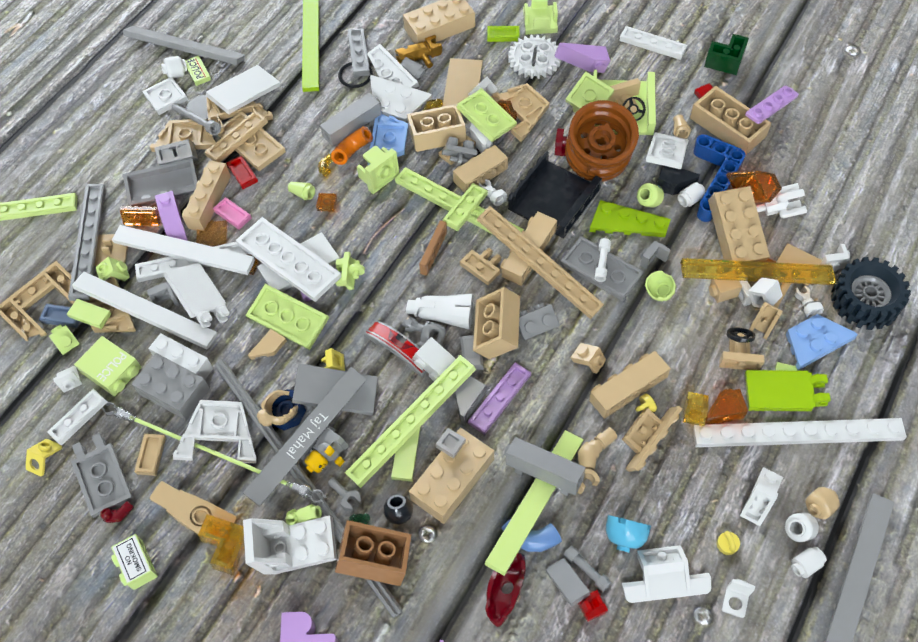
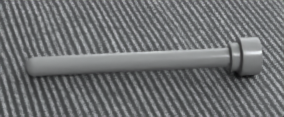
[172,104,221,135]

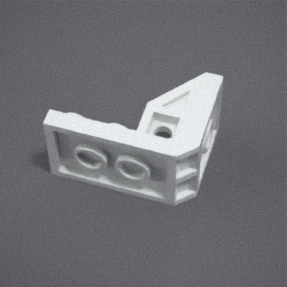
[243,516,337,574]

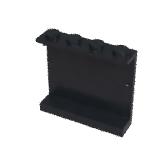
[507,151,602,239]

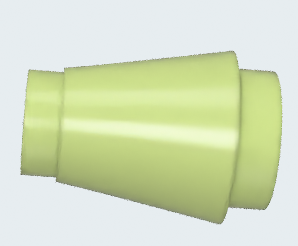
[288,182,315,200]

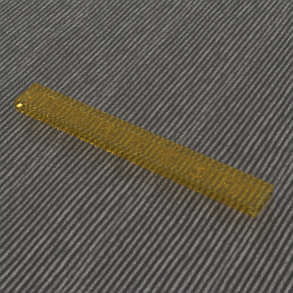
[680,258,836,285]

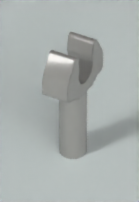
[328,477,362,512]

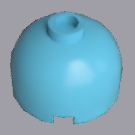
[606,515,651,552]

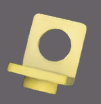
[26,439,62,476]

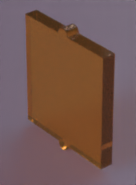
[196,220,227,247]

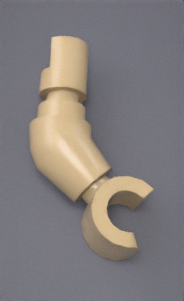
[577,427,617,494]

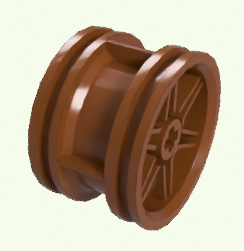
[565,100,639,182]

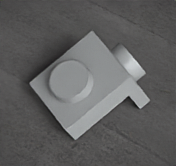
[640,240,671,269]
[147,282,179,306]

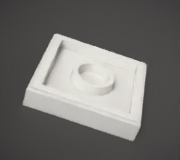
[142,77,188,115]

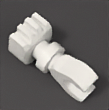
[479,179,507,206]
[795,286,824,318]

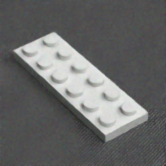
[236,217,341,302]

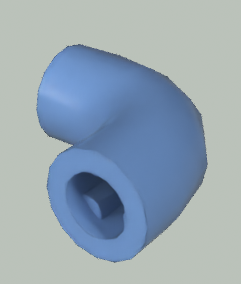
[502,519,562,552]

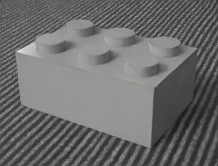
[132,353,210,420]

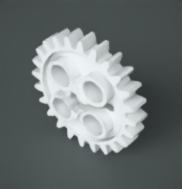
[508,34,561,79]

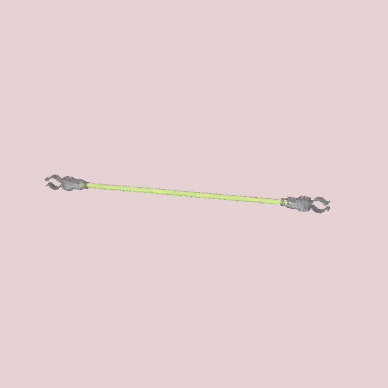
[101,402,327,504]

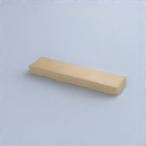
[205,111,268,162]

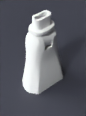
[406,294,474,329]

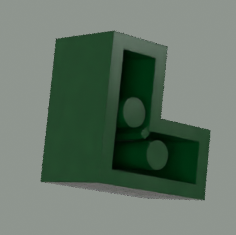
[704,34,749,76]

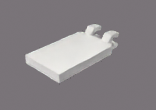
[164,263,229,328]

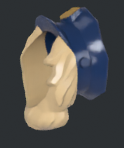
[257,389,306,431]

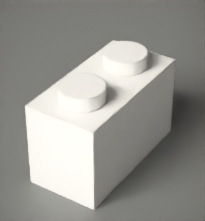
[412,337,456,381]

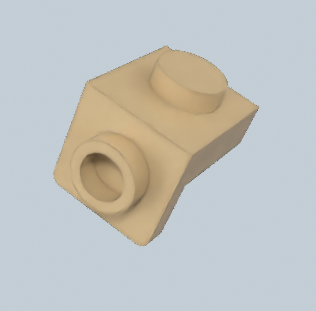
[570,343,606,374]

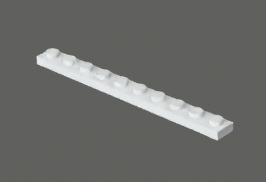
[692,418,907,447]

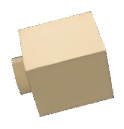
[709,271,742,303]

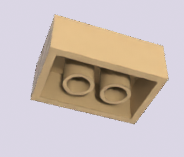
[407,104,466,152]
[473,287,520,360]

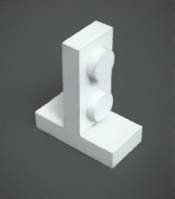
[740,467,783,526]

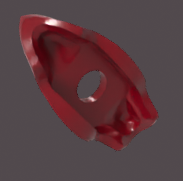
[485,553,526,627]

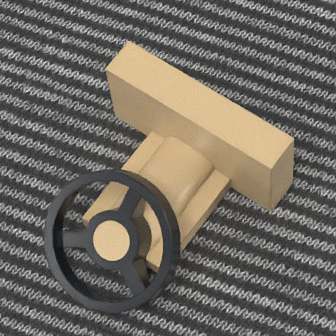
[609,78,646,121]
[719,327,764,370]

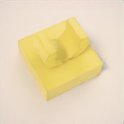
[321,348,345,371]

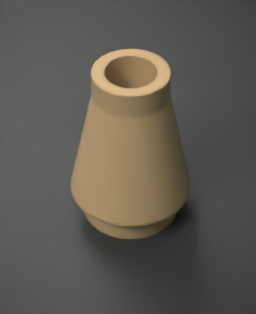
[673,114,691,139]

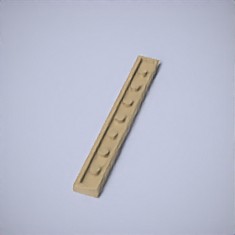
[477,206,604,319]

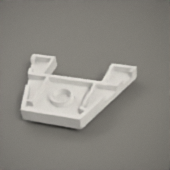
[173,400,256,463]

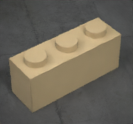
[453,145,508,193]

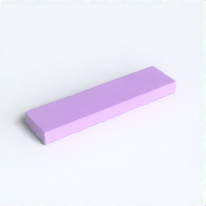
[468,362,531,435]

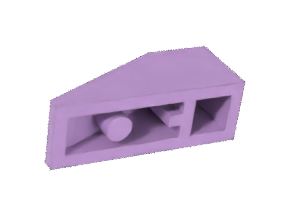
[554,43,610,73]
[155,191,188,241]

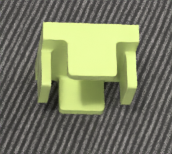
[523,0,558,35]
[566,71,614,113]
[357,146,399,194]

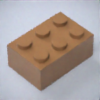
[335,520,412,586]

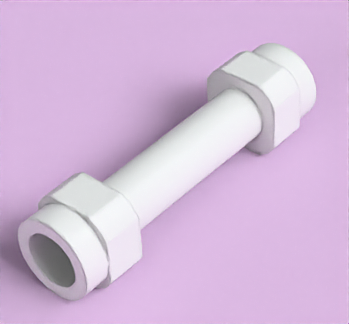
[595,238,611,282]

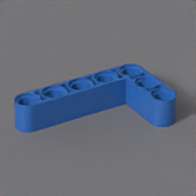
[693,134,746,222]

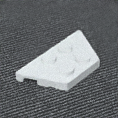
[370,75,432,122]

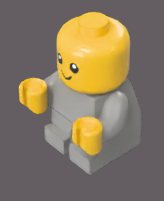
[305,427,349,473]

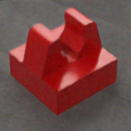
[578,590,608,622]

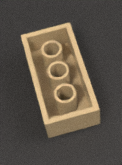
[403,0,475,43]
[690,86,771,155]
[708,186,770,270]
[409,427,494,524]

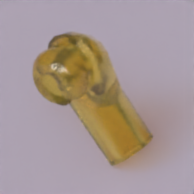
[421,99,443,111]
[318,153,333,177]

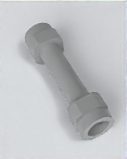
[563,545,612,592]

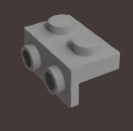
[519,302,559,340]

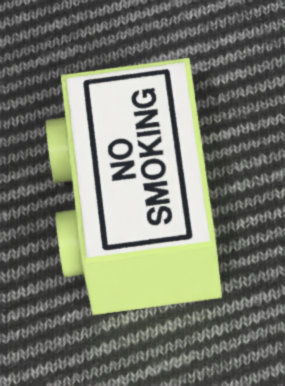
[111,534,158,590]

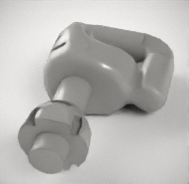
[402,317,446,348]

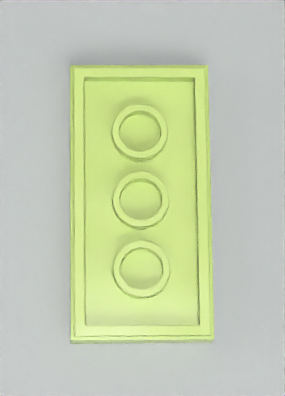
[245,284,329,350]

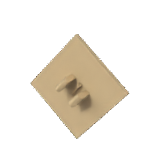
[94,234,128,266]

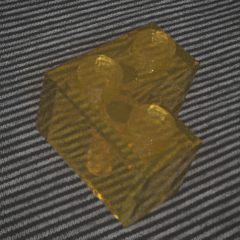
[198,514,245,576]

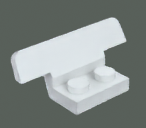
[622,545,711,603]

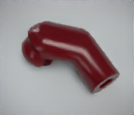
[100,501,134,523]

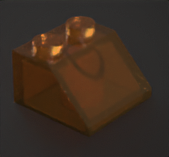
[726,171,782,203]

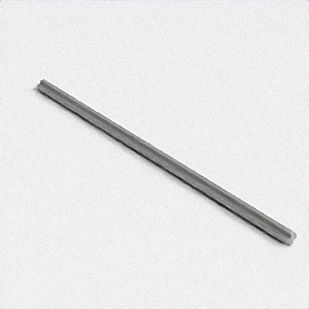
[215,359,402,618]

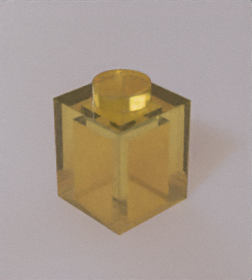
[683,392,709,426]

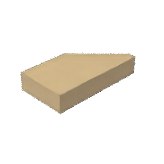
[248,329,287,360]

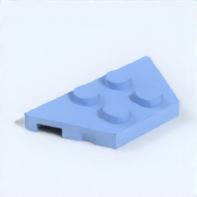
[368,111,409,165]
[786,314,858,370]

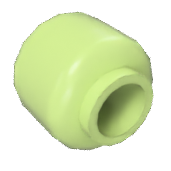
[637,183,664,208]

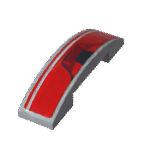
[363,320,427,378]

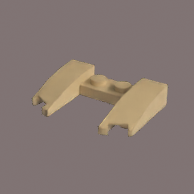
[0,261,75,341]

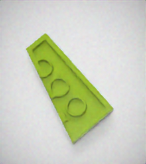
[589,200,671,237]

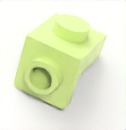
[96,256,130,281]
[49,325,80,355]

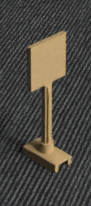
[749,243,822,340]

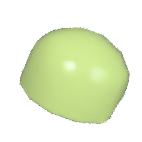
[645,271,676,302]

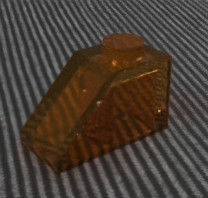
[703,388,748,425]

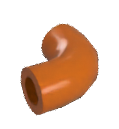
[331,126,373,165]

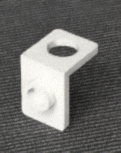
[53,366,82,393]
[722,579,755,618]

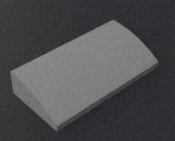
[123,158,199,207]

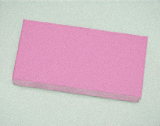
[213,197,252,230]

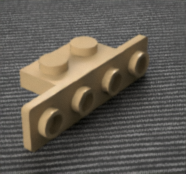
[622,406,682,472]

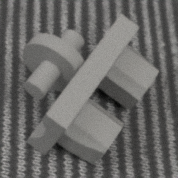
[442,137,477,167]

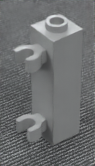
[320,93,381,146]
[504,437,586,497]

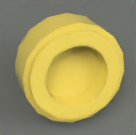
[635,393,657,413]
[717,531,740,555]

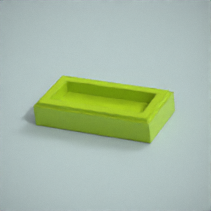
[487,26,520,42]

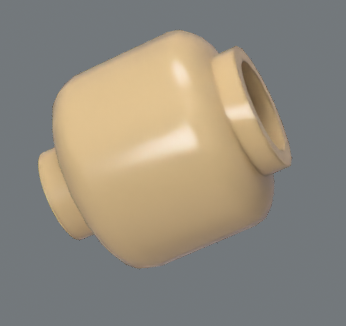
[805,487,840,519]

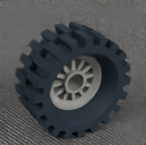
[831,257,911,330]

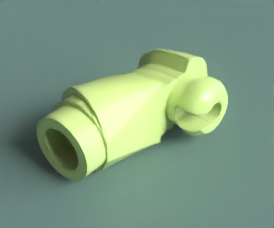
[285,504,322,525]

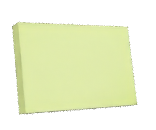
[456,88,517,142]

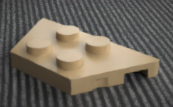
[150,119,216,152]
[85,276,136,333]

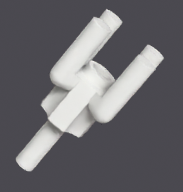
[756,183,807,219]

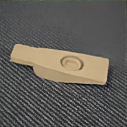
[150,481,237,546]

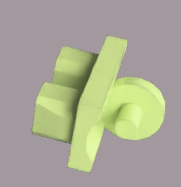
[335,252,365,290]

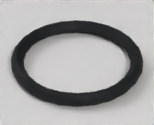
[338,62,373,88]

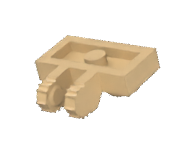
[460,248,502,285]

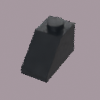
[657,166,700,195]

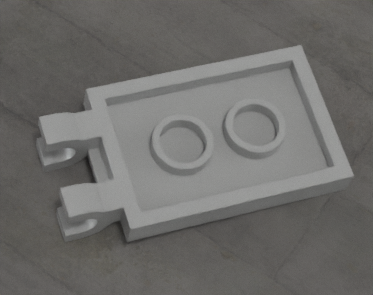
[71,433,134,518]

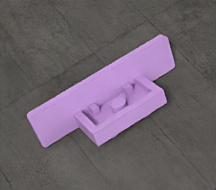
[745,86,799,124]

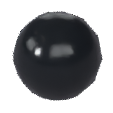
[383,495,413,525]

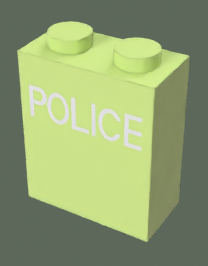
[74,336,142,397]

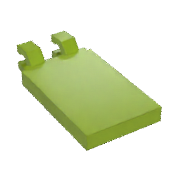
[745,370,831,411]

